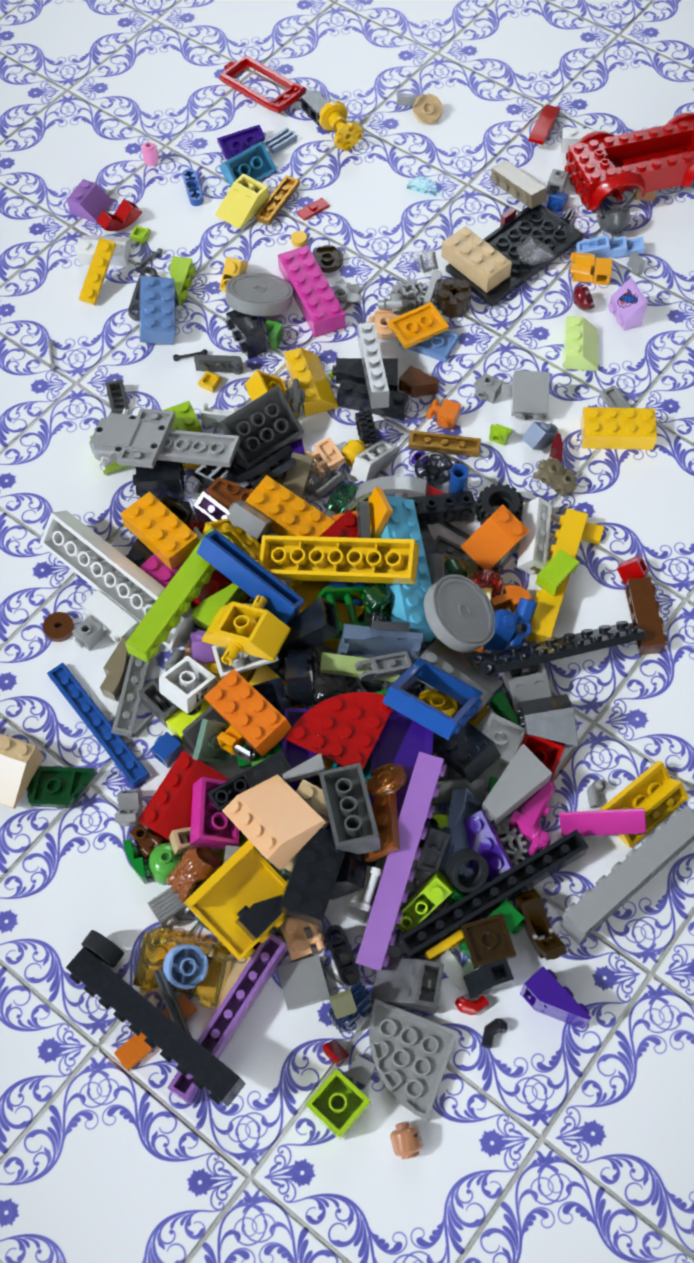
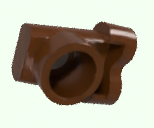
[129,823,165,859]

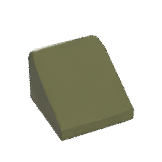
[329,989,357,1019]

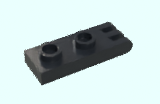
[251,458,296,489]

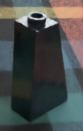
[332,358,398,392]
[278,596,340,657]

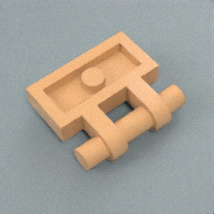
[305,437,346,478]
[280,916,326,962]

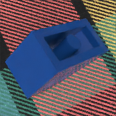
[483,609,518,652]

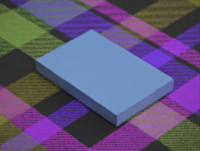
[400,331,460,363]

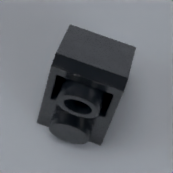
[463,958,514,999]

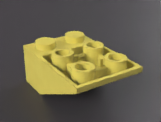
[215,174,269,229]

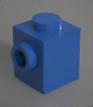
[150,732,184,768]

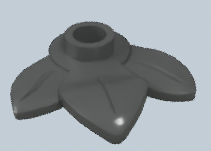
[285,378,305,414]

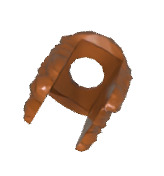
[166,847,224,903]

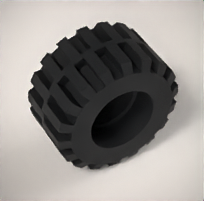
[476,483,524,525]

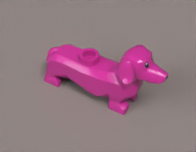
[509,780,556,856]

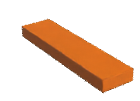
[114,992,198,1072]

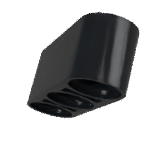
[326,925,360,990]

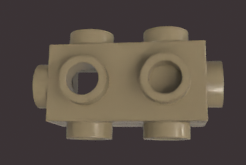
[533,457,578,497]

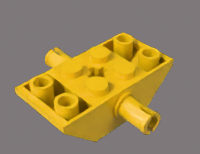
[202,595,291,665]

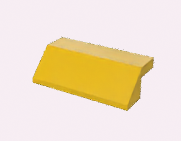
[599,761,689,848]

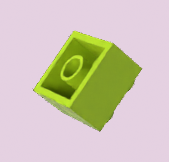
[305,1068,371,1140]

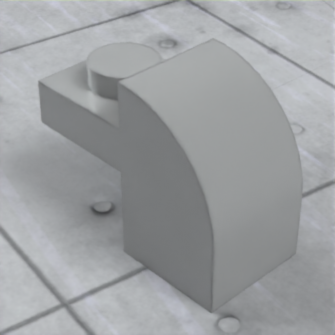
[115,789,142,827]

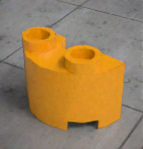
[570,252,595,283]

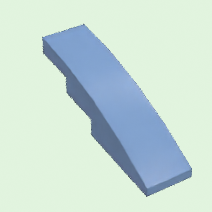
[576,235,645,258]

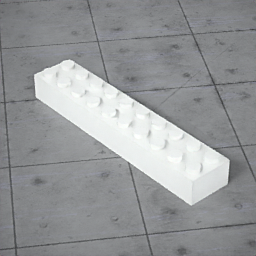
[40,510,195,650]

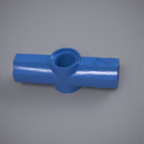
[503,598,537,651]

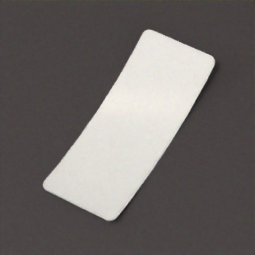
[436,950,468,993]

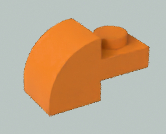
[490,585,532,613]

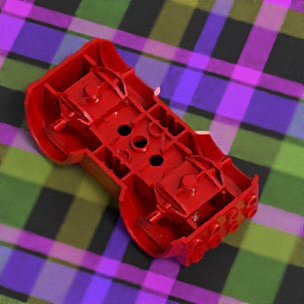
[564,112,694,211]

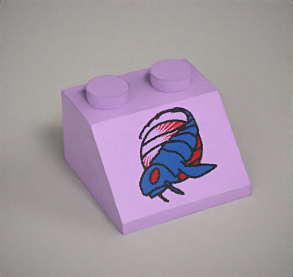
[608,278,648,331]

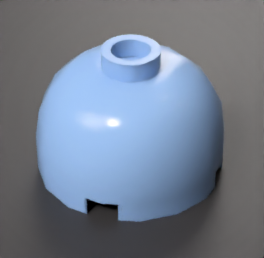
[163,943,208,990]

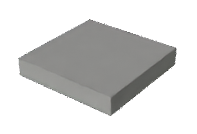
[277,955,330,1011]

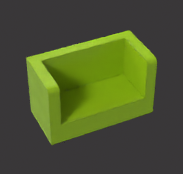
[536,549,579,596]

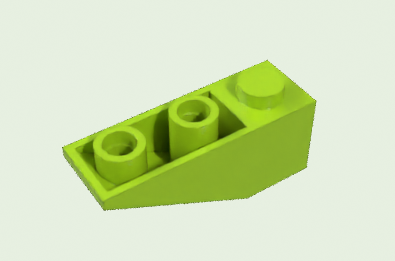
[169,256,196,306]
[395,870,453,933]

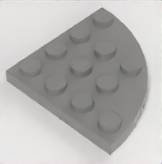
[369,999,458,1121]

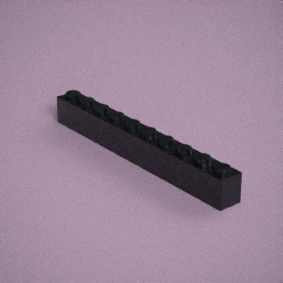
[397,829,589,959]
[65,947,246,1107]

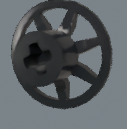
[415,452,453,486]

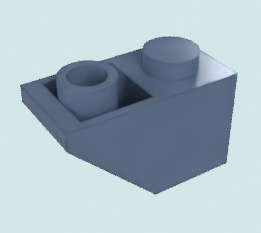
[521,421,562,451]

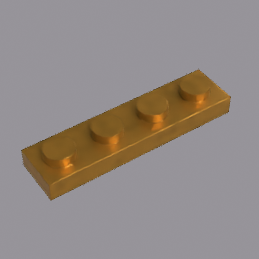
[255,175,300,225]
[408,430,481,457]

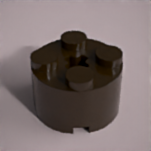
[437,278,471,318]

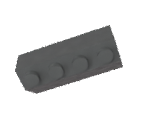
[319,763,381,854]

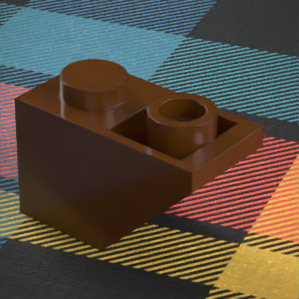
[399,365,439,397]

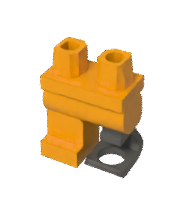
[217,726,257,764]

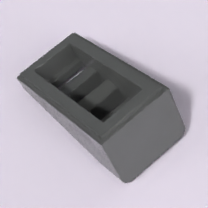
[105,379,129,414]

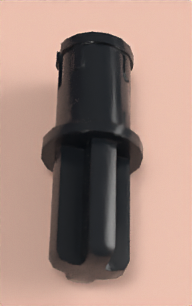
[556,209,575,229]

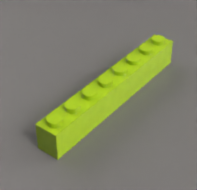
[125,528,230,663]

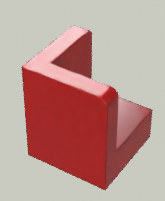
[617,554,649,585]

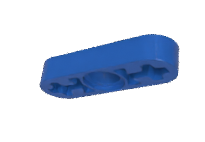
[182,169,204,206]

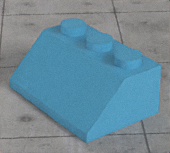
[218,141,277,185]

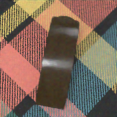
[514,889,567,960]

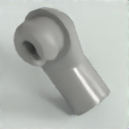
[587,779,607,809]

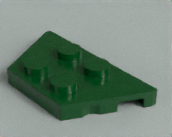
[26,766,97,808]

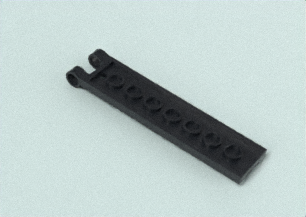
[468,621,646,677]

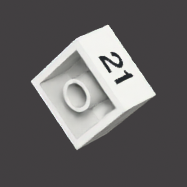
[159,655,216,714]

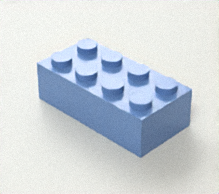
[139,276,175,345]

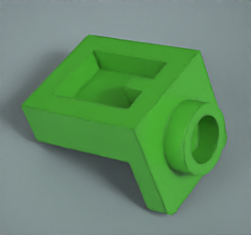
[266,320,284,350]

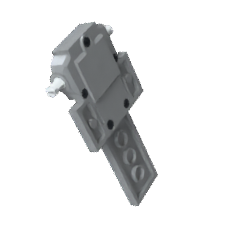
[89,408,240,471]

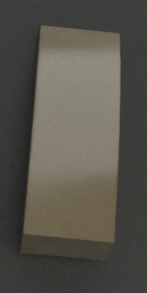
[100,637,130,702]

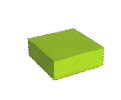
[129,225,151,244]

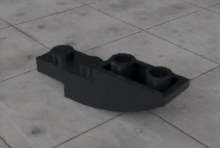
[208,750,292,811]

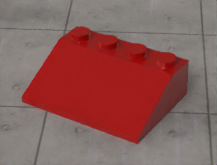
[137,751,230,844]

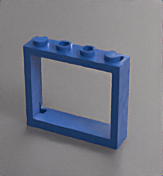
[382,658,483,740]

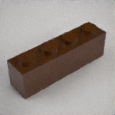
[625,577,668,655]

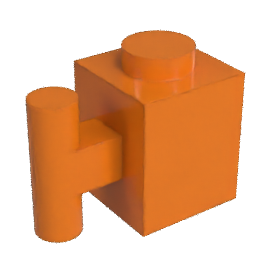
[425,399,461,430]

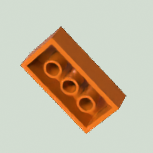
[204,668,292,757]

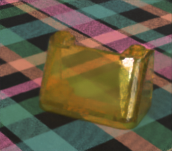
[133,927,234,1009]

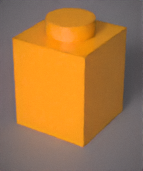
[592,257,612,285]

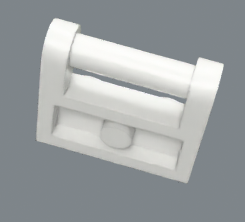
[346,866,383,913]

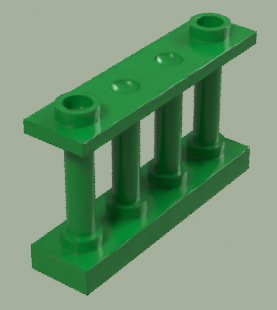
[316,584,392,639]

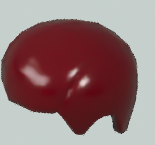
[573,284,595,311]

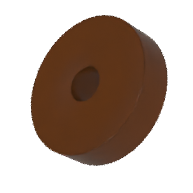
[43,612,74,642]

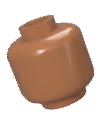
[390,1121,423,1160]

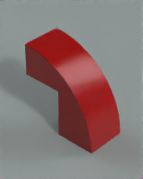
[97,199,143,231]

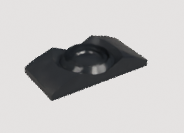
[194,462,258,489]

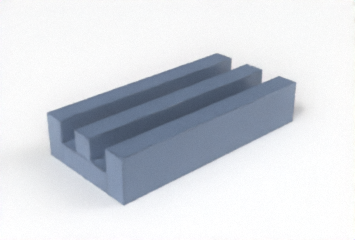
[264,127,297,154]

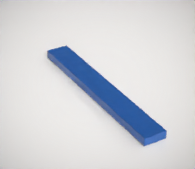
[47,662,151,788]

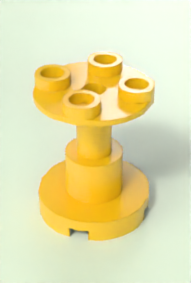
[318,101,363,151]

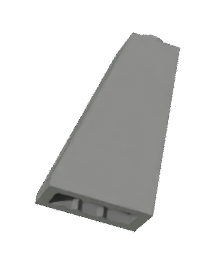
[481,744,552,826]

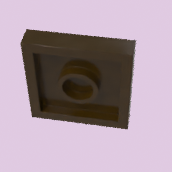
[460,913,517,969]

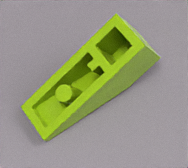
[191,583,246,631]

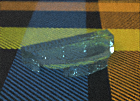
[407,177,437,196]

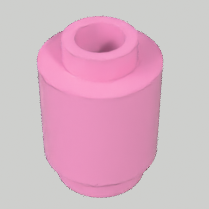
[141,142,159,166]

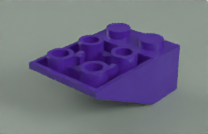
[520,966,591,1029]

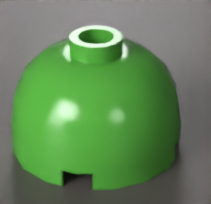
[148,842,184,885]

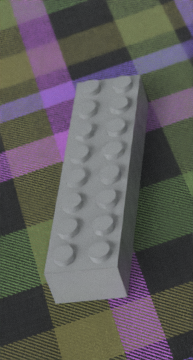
[561,806,694,945]

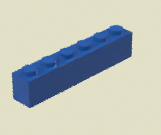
[196,529,305,624]

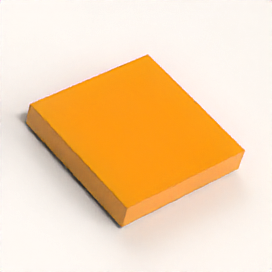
[368,486,393,538]

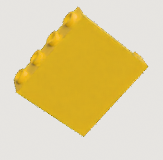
[184,840,286,960]

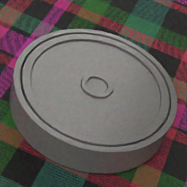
[226,273,293,316]
[424,574,495,653]

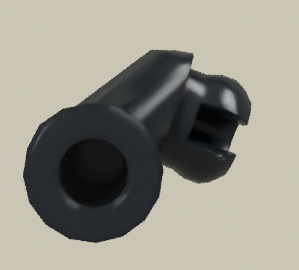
[481,1018,508,1049]

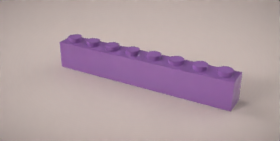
[167,934,288,1105]

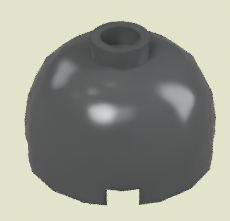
[597,206,630,235]

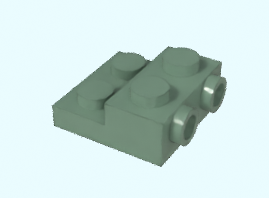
[193,718,231,765]

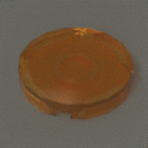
[366,763,407,797]

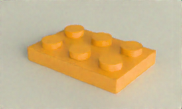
[388,302,449,349]

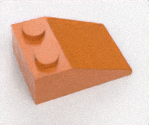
[460,504,529,574]

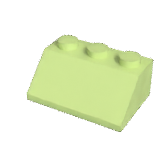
[563,316,598,371]

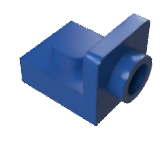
[547,191,569,212]

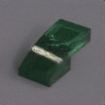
[325,481,357,514]

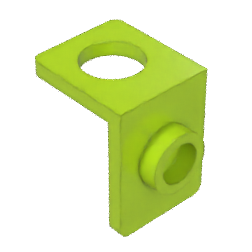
[489,424,512,446]

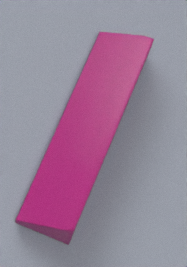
[559,808,646,837]

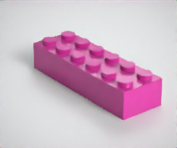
[277,245,346,337]

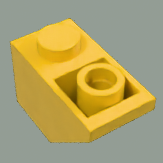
[219,257,248,292]

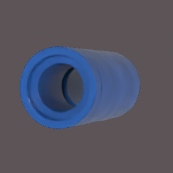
[449,464,469,493]

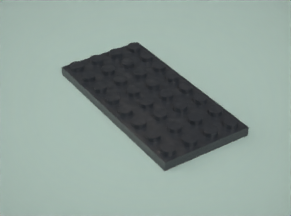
[446,204,583,307]

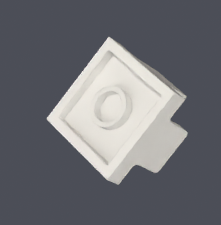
[481,712,526,767]

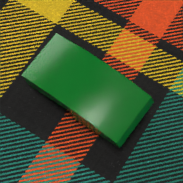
[123,839,151,884]

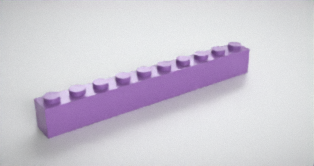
[355,752,447,971]

